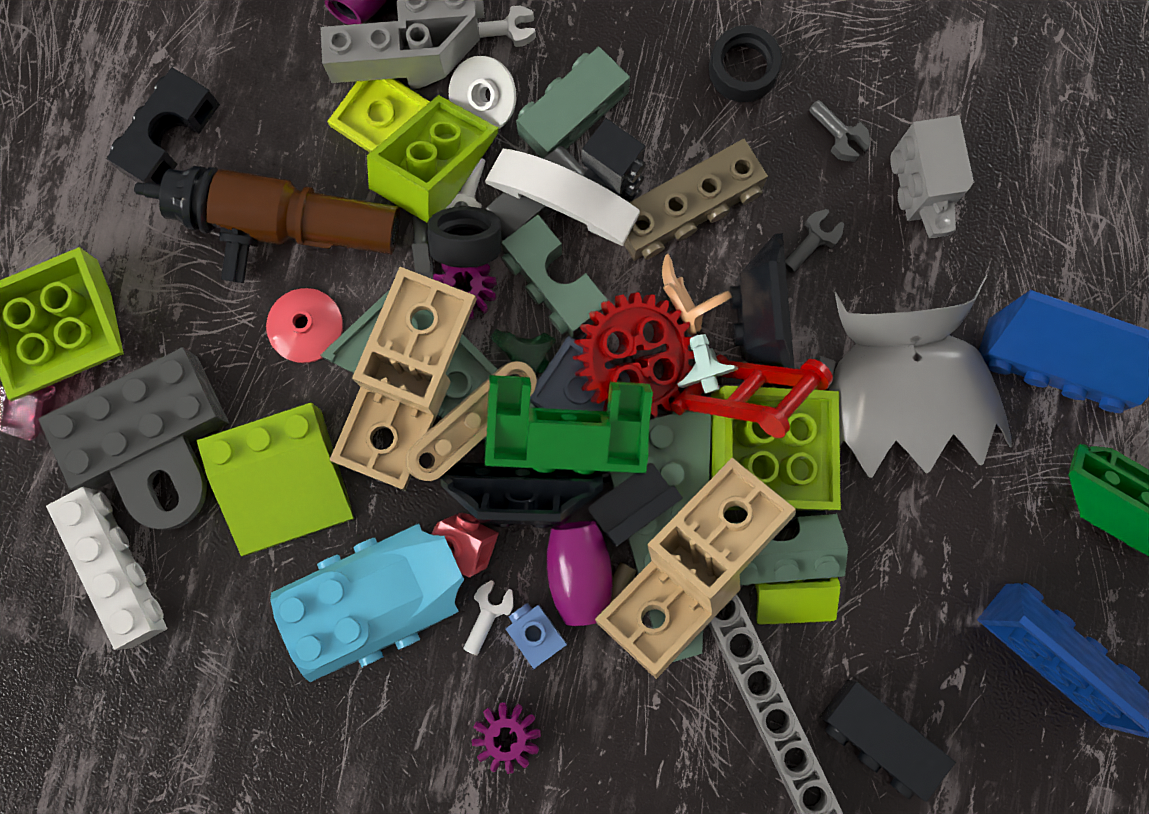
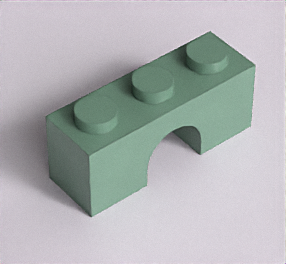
[501,215,608,339]
[733,514,848,585]

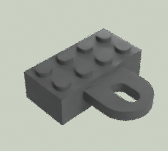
[38,347,229,530]

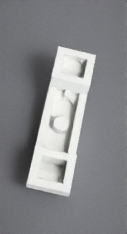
[485,148,640,246]

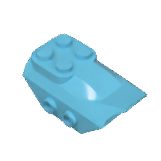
[270,524,464,682]

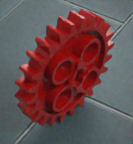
[573,292,695,418]

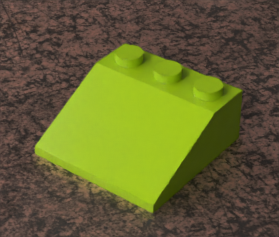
[0,247,124,401]
[711,385,841,510]
[197,403,355,556]

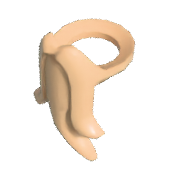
[662,254,732,335]

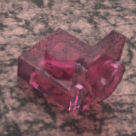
[0,385,55,441]

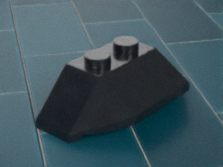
[729,233,795,389]
[441,462,603,528]

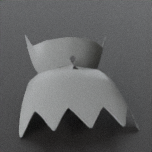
[829,275,1012,478]

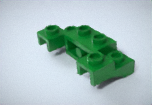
[485,375,653,474]

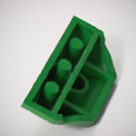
[1068,444,1149,556]

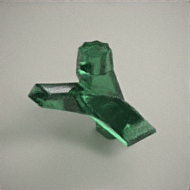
[490,329,556,377]

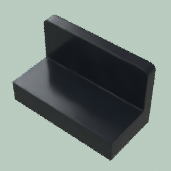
[588,463,683,547]

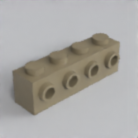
[624,139,768,261]

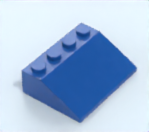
[979,290,1149,413]
[977,583,1149,738]

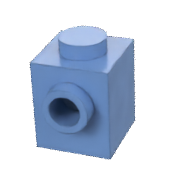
[506,603,567,669]

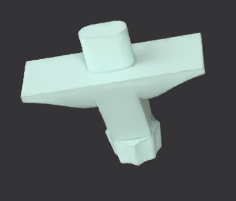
[678,334,738,394]

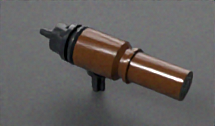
[134,166,400,283]

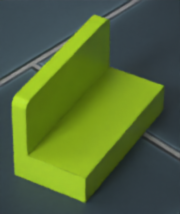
[755,577,841,624]

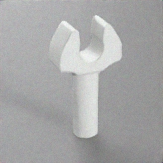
[479,6,536,47]
[445,158,486,209]
[463,580,514,656]

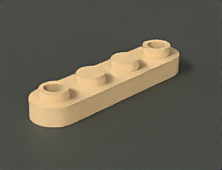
[406,361,537,481]

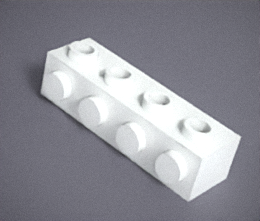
[46,487,167,650]

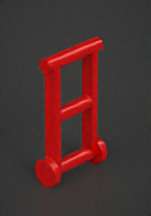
[670,354,833,438]

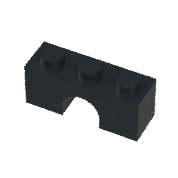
[106,67,220,184]
[582,118,646,202]

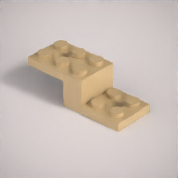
[330,267,477,491]
[595,458,796,679]

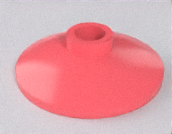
[266,288,343,363]

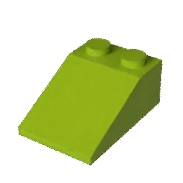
[367,95,498,223]

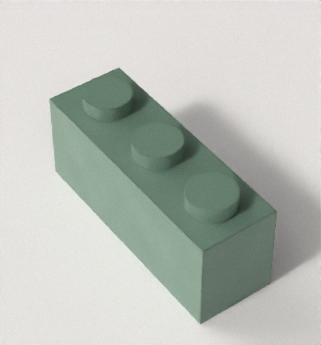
[516,46,630,159]

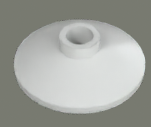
[449,56,516,129]

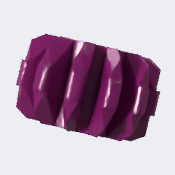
[433,263,497,320]
[472,702,541,774]

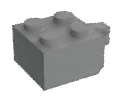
[890,115,974,238]

